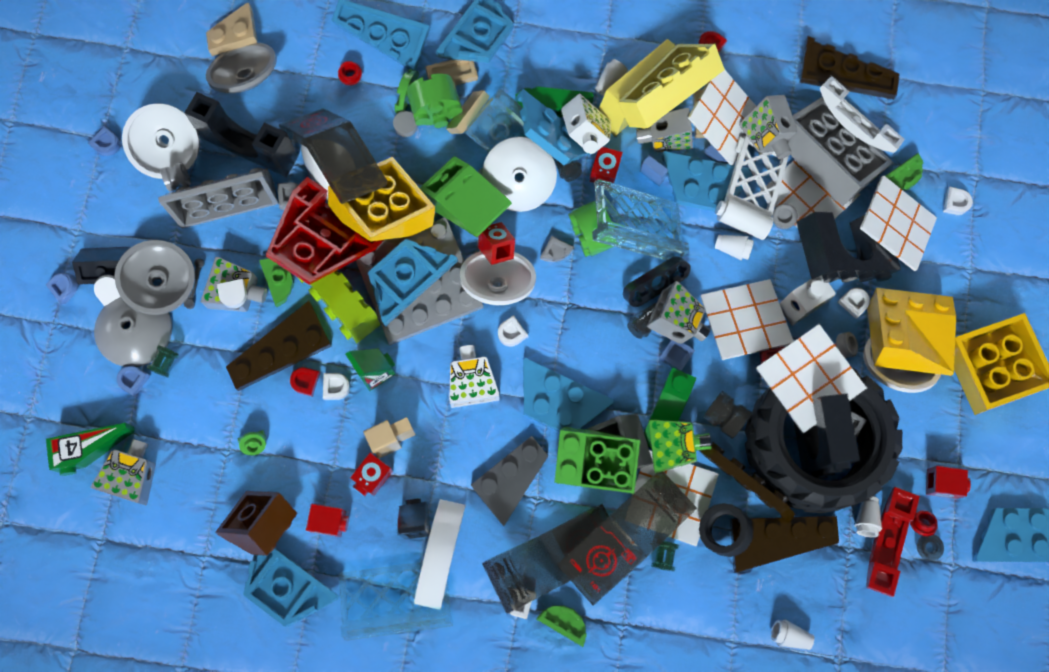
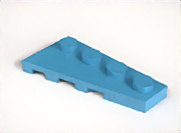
[332,0,430,70]

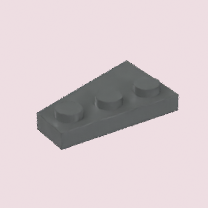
[471,436,548,527]

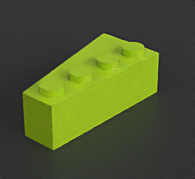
[297,271,381,343]

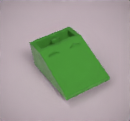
[420,156,512,237]
[554,427,640,494]

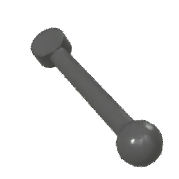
[184,258,204,309]

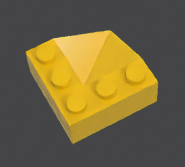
[328,157,435,242]
[867,288,956,376]
[954,313,1049,415]

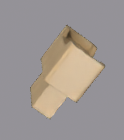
[363,417,416,459]

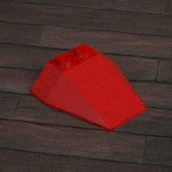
[266,177,384,285]

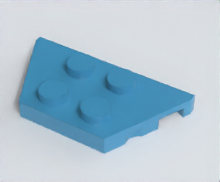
[436,0,514,63]
[517,89,590,165]
[662,151,753,212]
[368,239,458,326]
[523,358,614,432]
[972,508,1049,562]
[243,548,340,627]

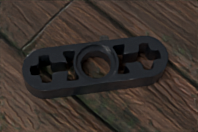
[623,256,691,307]

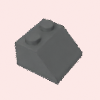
[586,414,653,470]

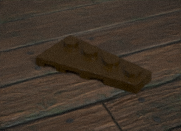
[799,36,900,100]
[226,301,332,391]
[698,442,795,523]
[730,516,839,573]

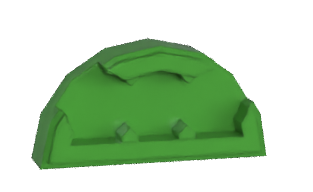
[394,69,419,114]
[885,153,923,191]
[259,258,294,307]
[536,606,586,647]

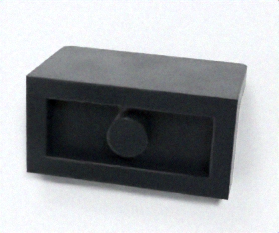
[72,247,131,285]

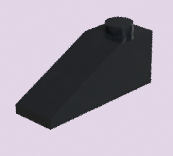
[397,499,431,540]

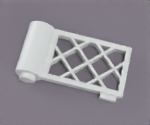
[715,135,789,240]

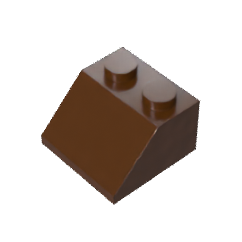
[215,491,298,556]

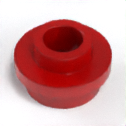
[338,61,362,85]
[910,510,938,536]

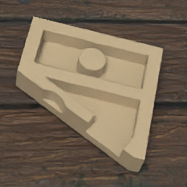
[206,3,258,56]

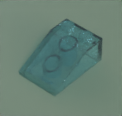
[465,88,527,179]

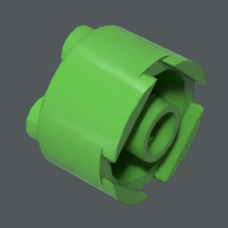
[407,74,463,128]
[568,199,619,257]

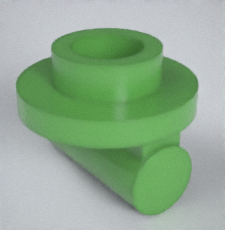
[238,430,266,455]

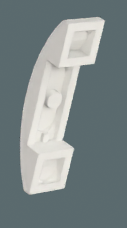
[820,76,905,153]
[414,499,466,610]

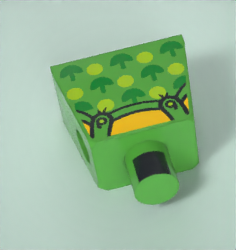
[649,420,711,473]

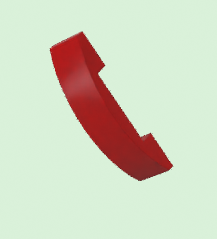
[866,487,920,597]

